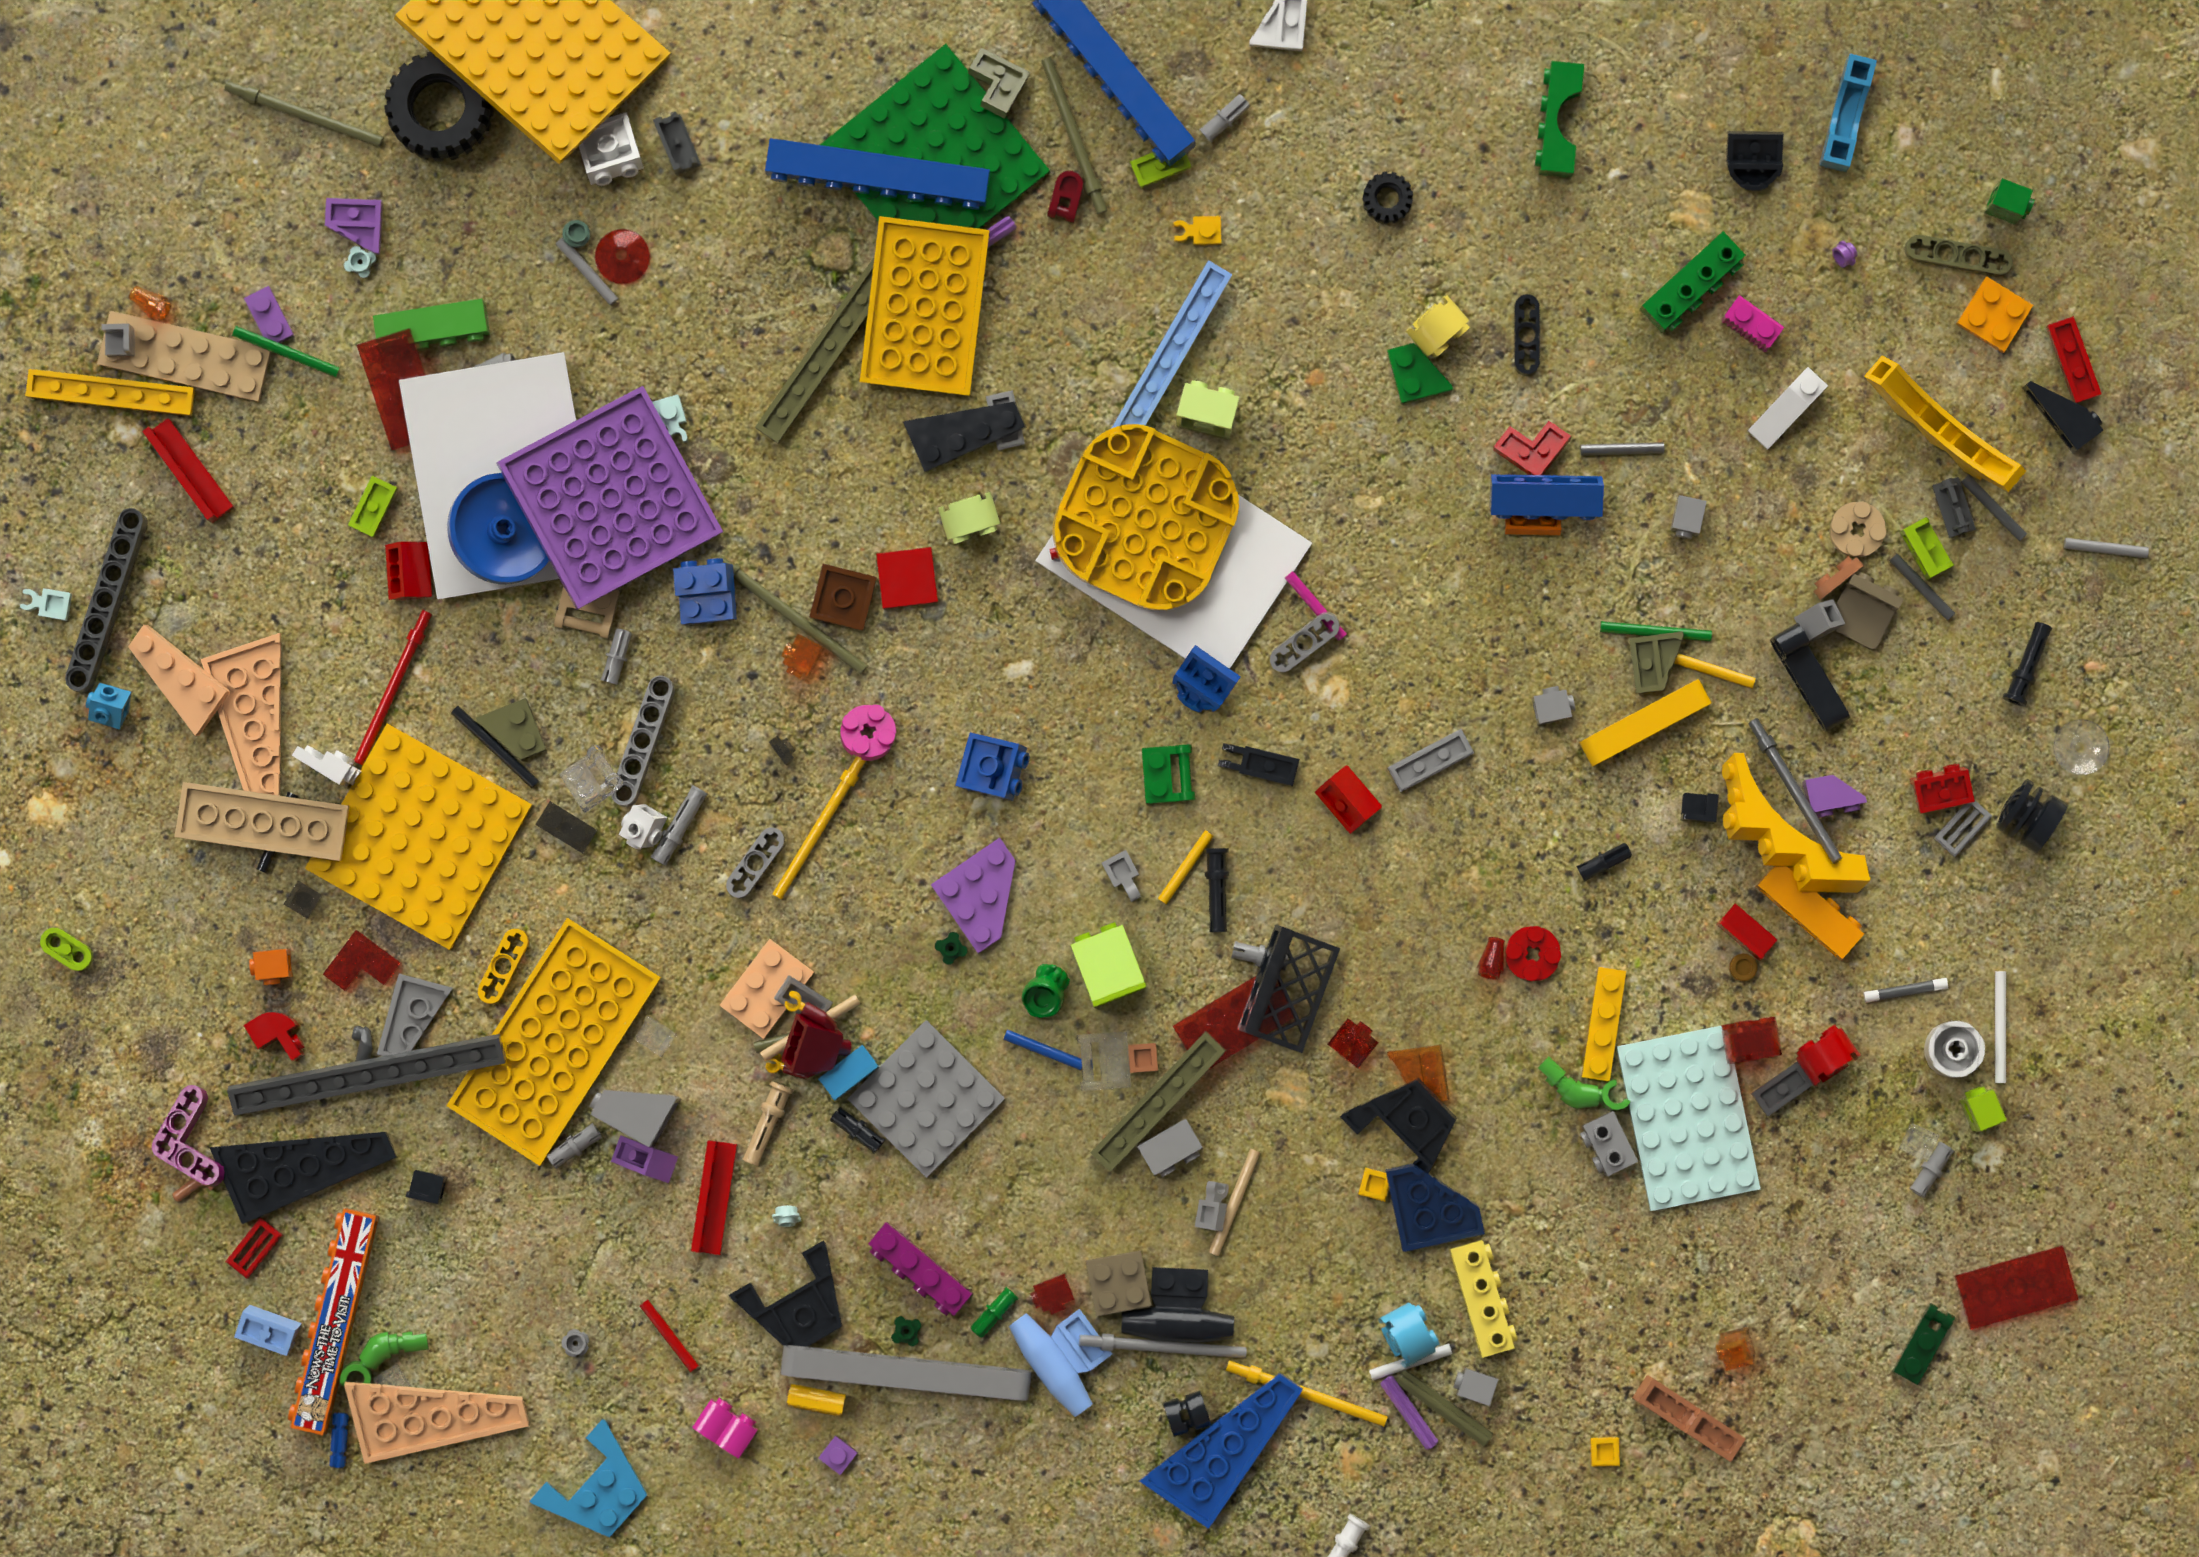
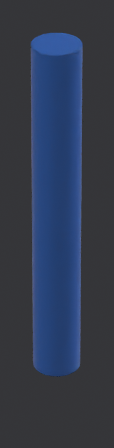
[1003,1029,1085,1070]

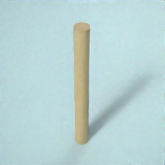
[759,995,860,1062]
[1209,1148,1260,1256]

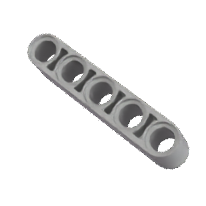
[611,675,675,807]

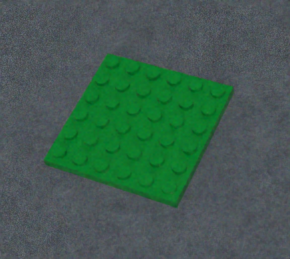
[820,43,1050,229]

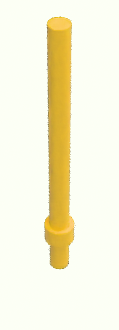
[772,756,866,900]
[1225,1360,1388,1427]

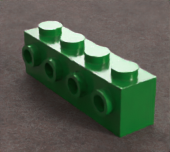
[1640,231,1746,333]

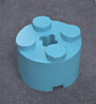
[1378,1302,1440,1368]

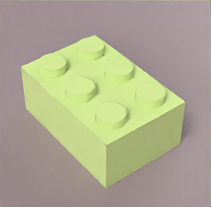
[1176,380,1239,439]

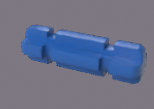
[329,1413,349,1468]

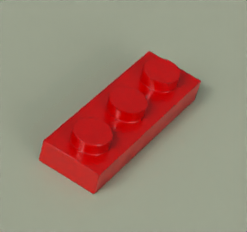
[2046,316,2102,403]

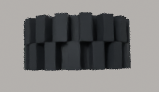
[1362,171,1413,224]

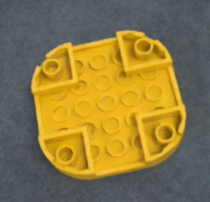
[1053,424,1239,610]

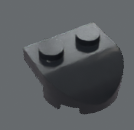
[1726,131,1784,191]

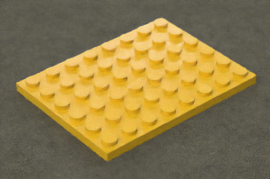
[394,0,670,165]

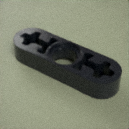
[1514,294,1540,376]

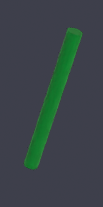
[232,326,340,378]
[1600,621,1712,642]

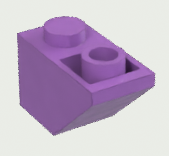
[1802,775,1867,818]

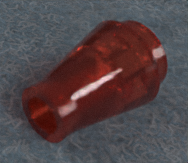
[1477,937,1505,980]

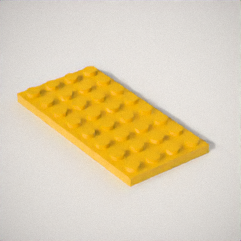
[446,918,661,1166]

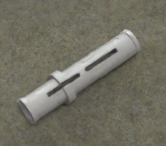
[651,785,708,866]

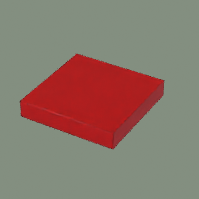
[876,547,938,609]

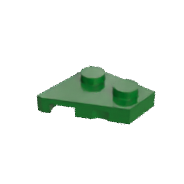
[1387,343,1453,404]

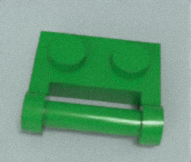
[1142,744,1196,804]

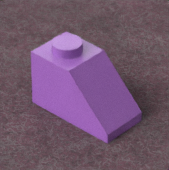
[611,1135,678,1183]

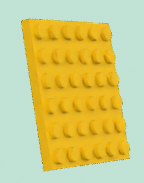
[305,724,533,950]

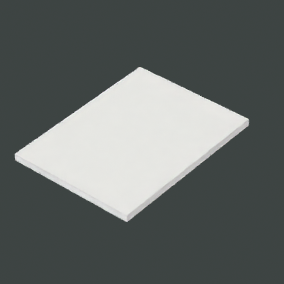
[399,352,576,599]
[1035,495,1312,669]

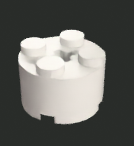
[1924,1021,1985,1078]

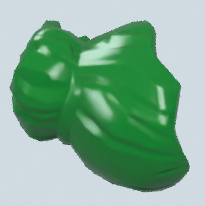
[1022,964,1070,1018]

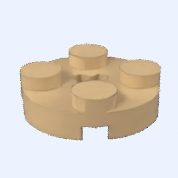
[1829,501,1886,557]

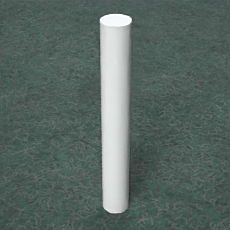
[1369,1344,1452,1381]

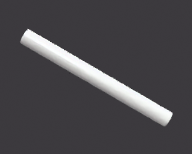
[1995,971,2006,1083]

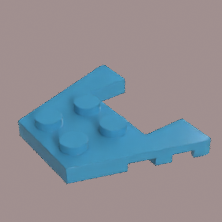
[530,1419,648,1537]

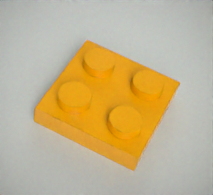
[1956,276,2033,353]

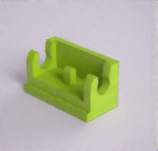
[1899,517,1954,581]

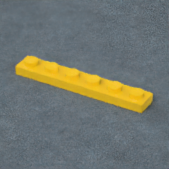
[25,369,195,416]

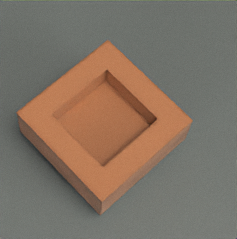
[1128,1043,1158,1073]

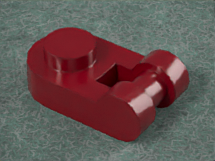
[1047,170,1083,223]

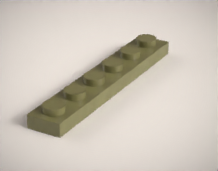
[1090,1031,1226,1172]

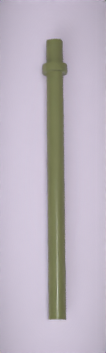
[720,556,867,674]

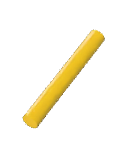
[1674,653,1756,688]
[1158,830,1214,905]

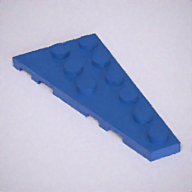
[1139,1373,1303,1529]

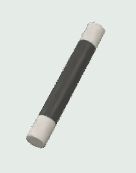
[1863,978,1948,1003]

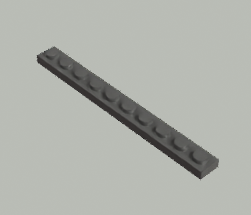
[227,1034,506,1116]

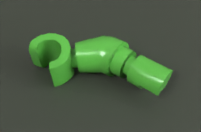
[1538,1056,1631,1112]
[340,1331,429,1387]

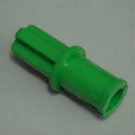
[971,1287,1019,1338]

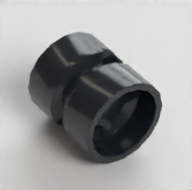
[1163,1391,1211,1437]

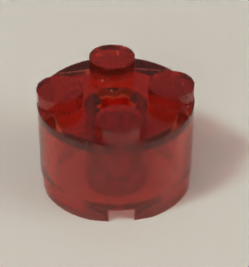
[1721,1016,1782,1064]

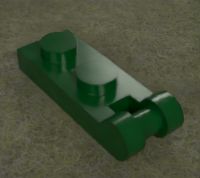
[1892,1303,1955,1385]

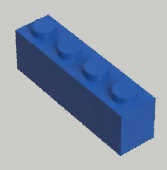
[1490,474,1604,520]

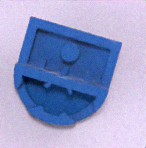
[1173,645,1241,712]

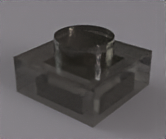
[769,735,796,766]
[284,881,323,919]

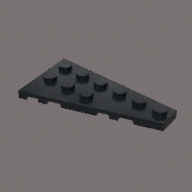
[209,1132,397,1224]

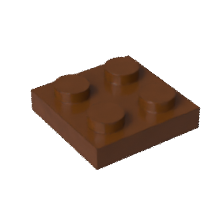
[809,564,877,631]

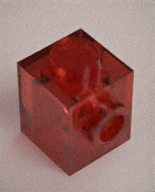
[1030,1273,1075,1315]

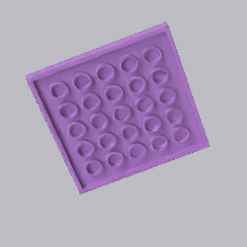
[496,386,723,610]

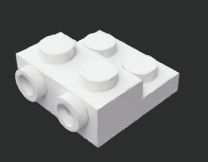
[579,112,644,186]
[292,745,362,788]

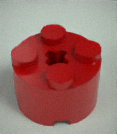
[1796,1024,1861,1087]

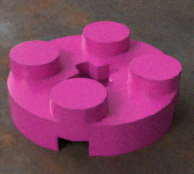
[840,705,896,761]

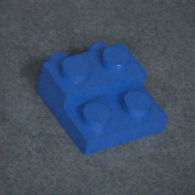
[673,558,737,625]
[955,732,1030,801]

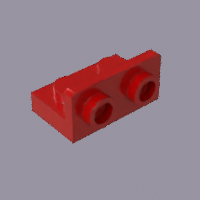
[1910,764,1975,814]

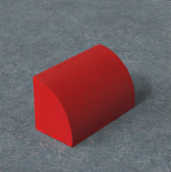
[385,541,432,600]

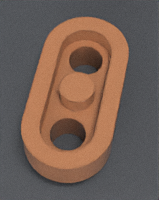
[1813,556,1864,600]

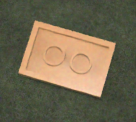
[719,939,815,1039]

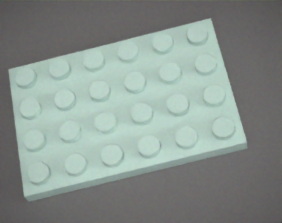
[1616,1025,1761,1211]

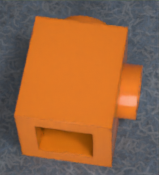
[249,949,293,985]

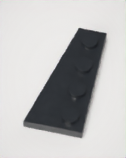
[903,402,1027,473]

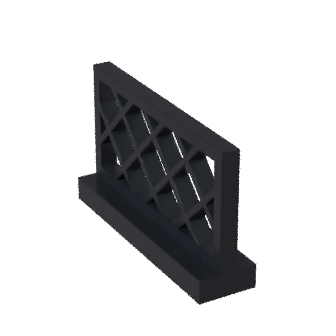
[1237,925,1340,1053]

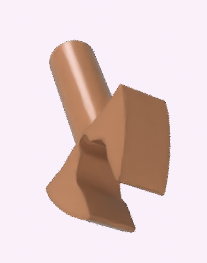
[172,1166,216,1202]

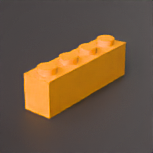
[1755,866,1864,960]

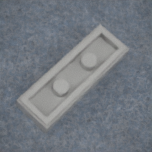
[1387,729,1474,792]

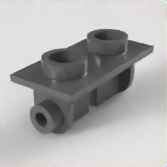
[1932,477,1976,538]

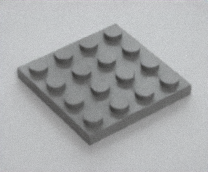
[848,1020,1005,1178]

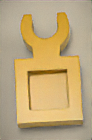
[1174,216,1221,246]

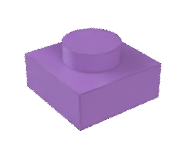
[818,1436,858,1475]

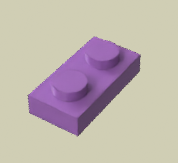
[244,286,295,343]

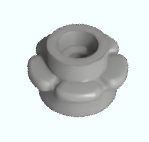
[562,1329,589,1357]

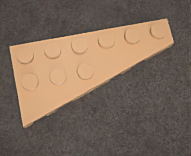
[201,633,281,796]
[344,1382,529,1464]

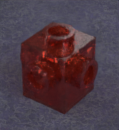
[1327,1018,1379,1069]

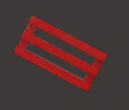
[225,1217,283,1279]

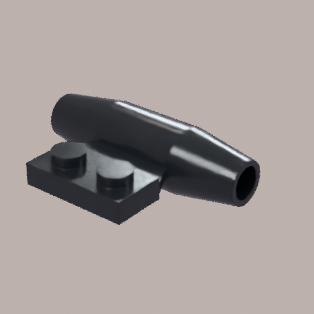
[1121,1267,1234,1343]

